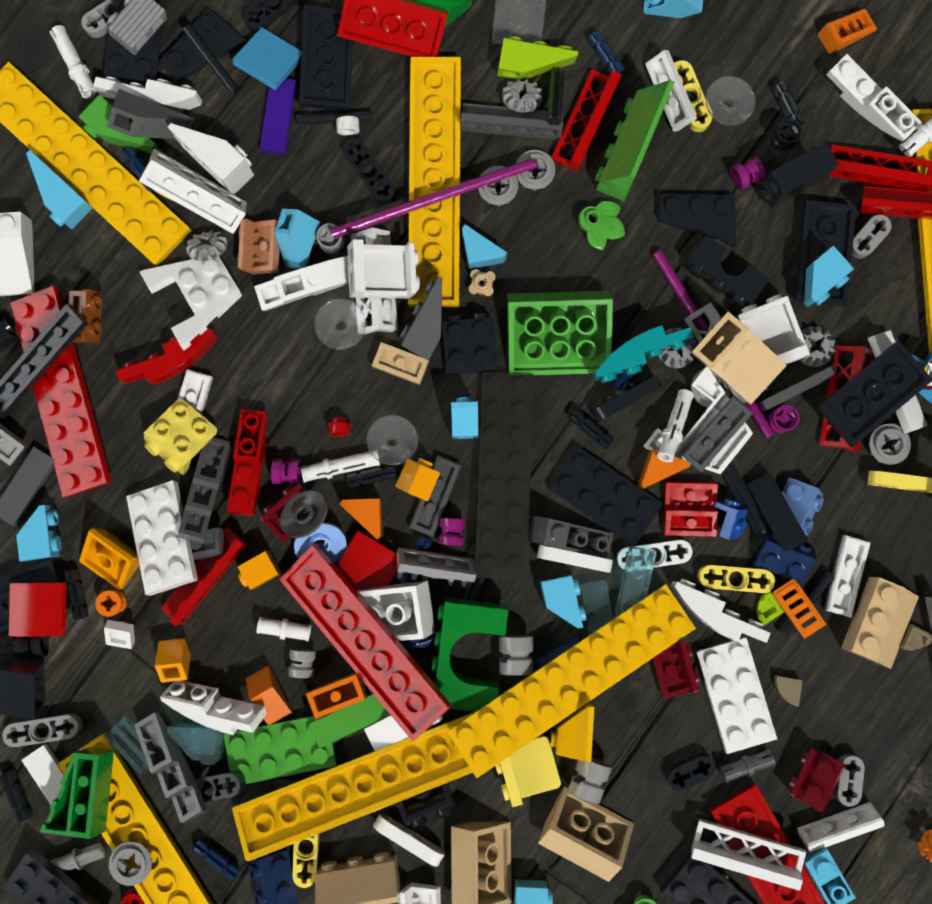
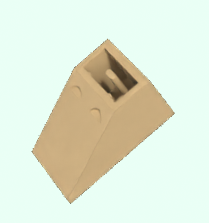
[691,312,787,405]

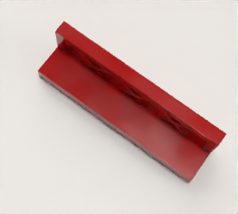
[551,69,622,172]
[828,145,932,191]
[860,186,932,220]
[819,346,874,452]
[161,527,249,626]

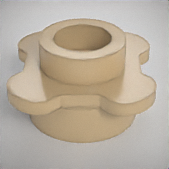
[469,269,495,296]

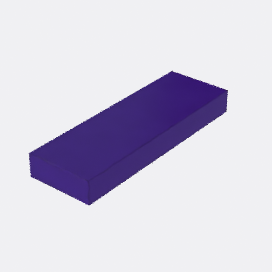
[260,79,297,155]

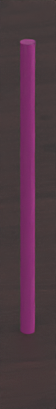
[330,158,537,239]
[652,250,775,438]

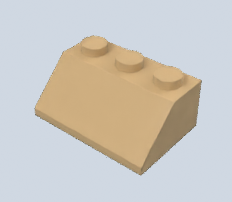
[841,577,919,669]
[538,786,634,882]
[451,821,511,904]
[315,852,401,904]

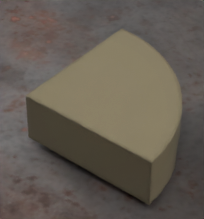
[899,624,932,651]
[774,675,803,707]

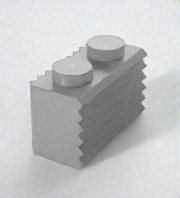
[107,0,167,55]

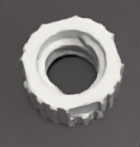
[336,116,359,136]

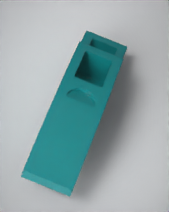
[593,325,693,383]

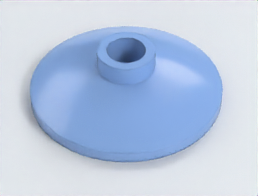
[294,522,346,563]

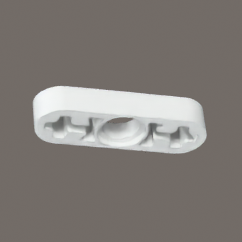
[616,540,692,571]
[537,545,613,573]
[373,813,445,867]

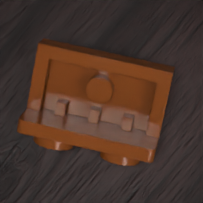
[69,289,103,343]

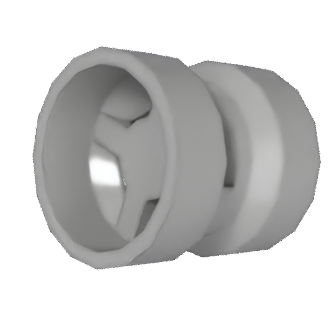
[316,223,344,255]
[288,649,316,678]

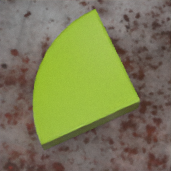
[756,591,784,625]

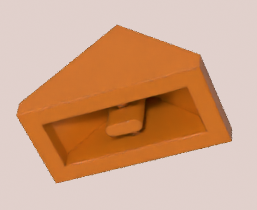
[638,449,690,489]
[339,499,382,539]
[246,666,292,725]

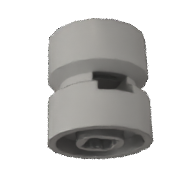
[499,635,533,675]
[568,757,612,804]

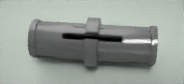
[719,749,775,783]

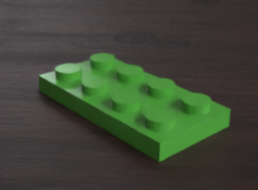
[223,715,337,786]

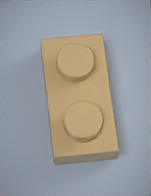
[372,342,429,385]

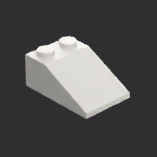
[168,123,254,195]
[0,212,35,297]
[357,581,435,641]

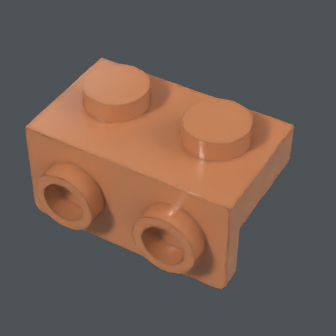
[237,218,279,274]

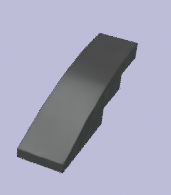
[177,437,231,544]
[134,712,208,823]

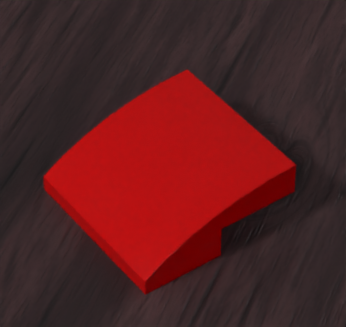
[664,480,718,537]
[335,530,397,591]
[9,583,66,637]

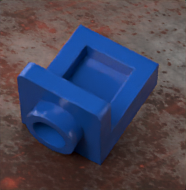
[714,498,748,540]

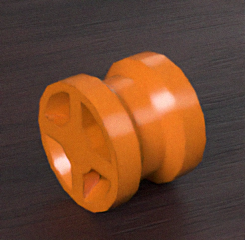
[95,590,128,617]

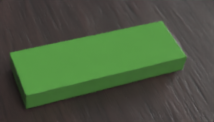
[309,693,390,748]

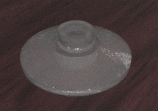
[706,76,756,126]
[315,299,366,350]
[367,415,418,465]

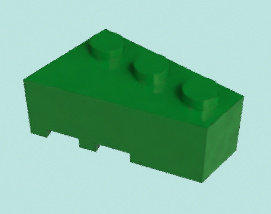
[40,747,114,839]

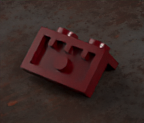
[789,748,846,813]

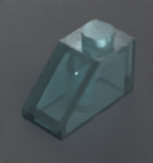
[167,723,225,765]

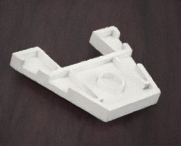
[140,256,242,350]
[643,367,753,474]

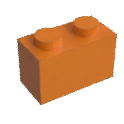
[306,672,368,719]

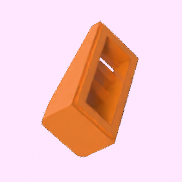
[818,8,877,54]
[772,579,826,639]

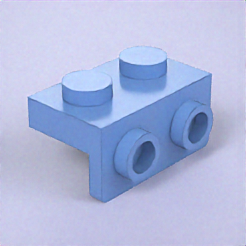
[782,477,824,535]

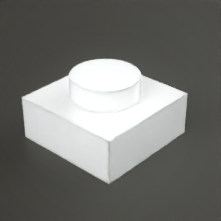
[104,620,135,649]

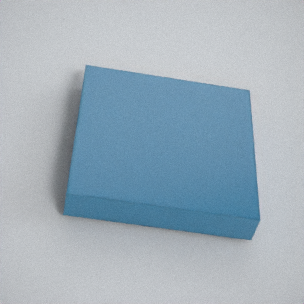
[233,27,302,90]

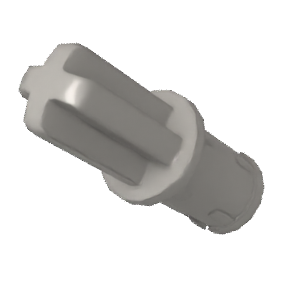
[50,842,106,872]

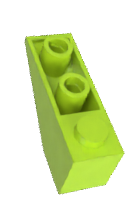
[497,37,578,80]

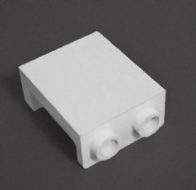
[347,239,420,299]
[738,294,810,364]

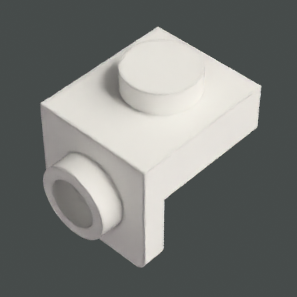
[398,883,441,904]

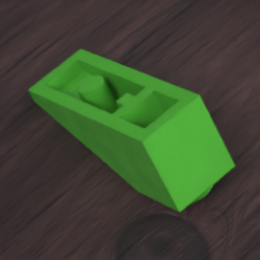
[79,95,162,154]

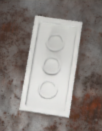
[126,480,198,596]
[695,637,777,754]

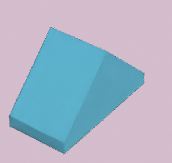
[462,225,507,269]

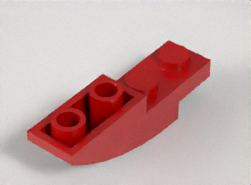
[116,327,219,385]
[227,409,267,516]

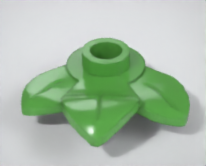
[578,201,625,250]

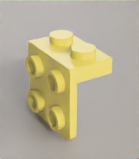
[144,399,217,476]
[496,736,561,807]

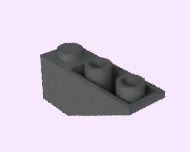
[107,89,194,139]
[400,275,443,360]
[528,516,613,559]

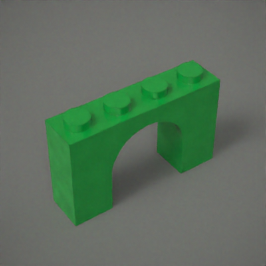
[432,597,508,712]

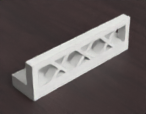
[139,149,247,234]
[351,227,398,335]
[691,818,806,891]

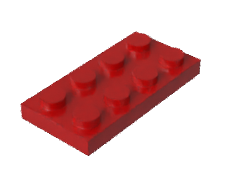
[337,0,448,57]

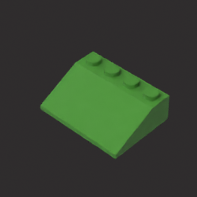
[595,80,675,201]
[507,291,613,376]

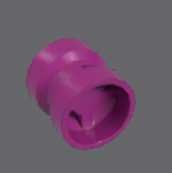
[730,157,766,190]
[767,405,800,433]
[271,458,301,485]
[438,518,466,546]

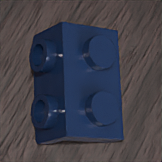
[754,530,817,584]
[248,849,298,904]

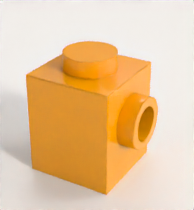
[395,458,440,501]
[238,551,282,590]
[155,638,191,683]

